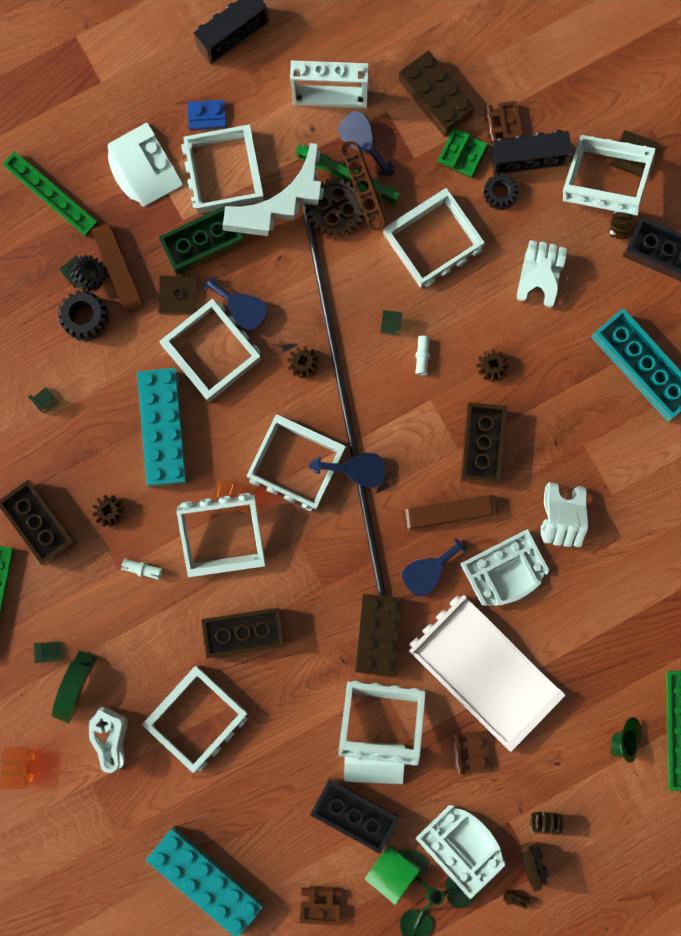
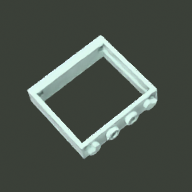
[290,61,368,108]
[181,124,264,214]
[563,135,655,216]
[383,188,484,288]
[159,299,261,402]
[246,414,346,511]
[176,493,265,577]
[142,665,248,773]
[338,681,425,765]

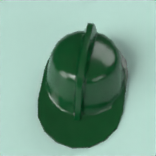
[610,717,642,763]

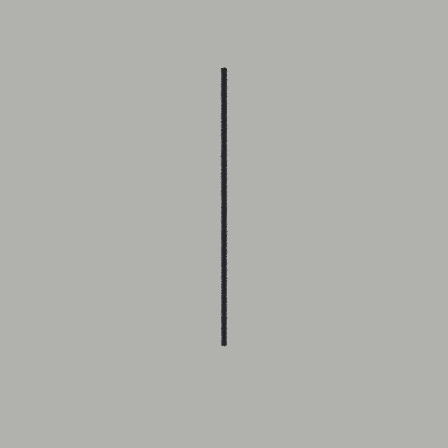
[301,204,386,595]

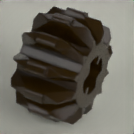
[610,211,633,239]
[287,346,320,379]
[476,349,509,382]
[92,495,125,527]
[530,812,564,835]

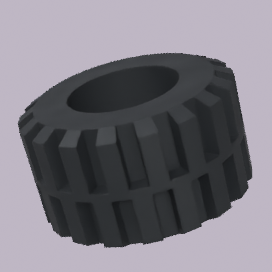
[58,290,109,341]

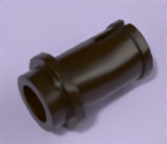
[503,889,530,910]

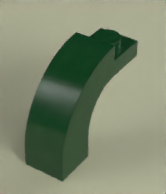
[51,650,97,724]

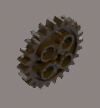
[305,177,365,239]

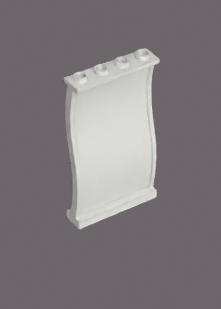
[408,595,565,752]

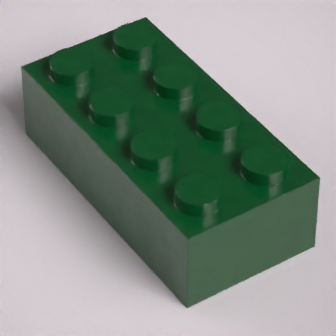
[158,205,245,276]

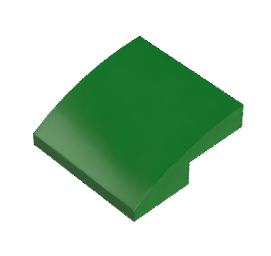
[437,129,489,179]
[365,845,421,905]

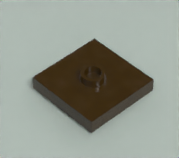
[610,130,659,177]
[159,276,198,315]

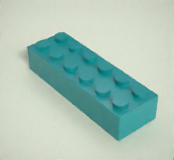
[591,308,681,422]
[137,368,188,488]
[145,826,264,936]

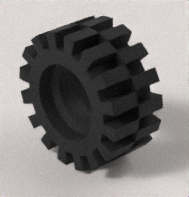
[483,173,519,210]
[70,255,108,292]

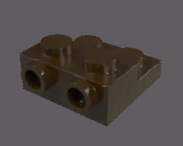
[518,841,549,892]

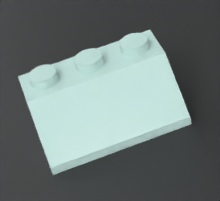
[344,742,405,784]

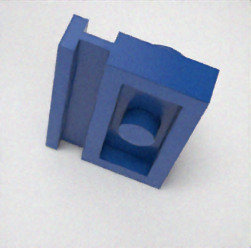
[187,100,226,131]

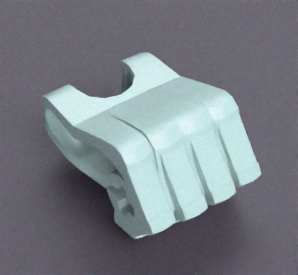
[517,240,567,308]
[541,482,588,547]
[89,706,128,773]

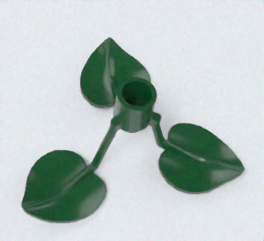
[399,849,482,936]

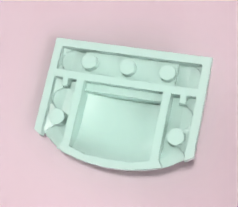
[108,123,183,207]
[460,529,549,606]
[415,805,505,899]

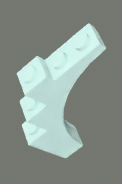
[223,143,324,236]

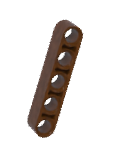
[341,141,387,231]
[91,222,144,313]
[402,495,498,529]

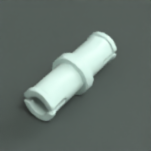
[415,336,430,376]
[121,558,162,580]

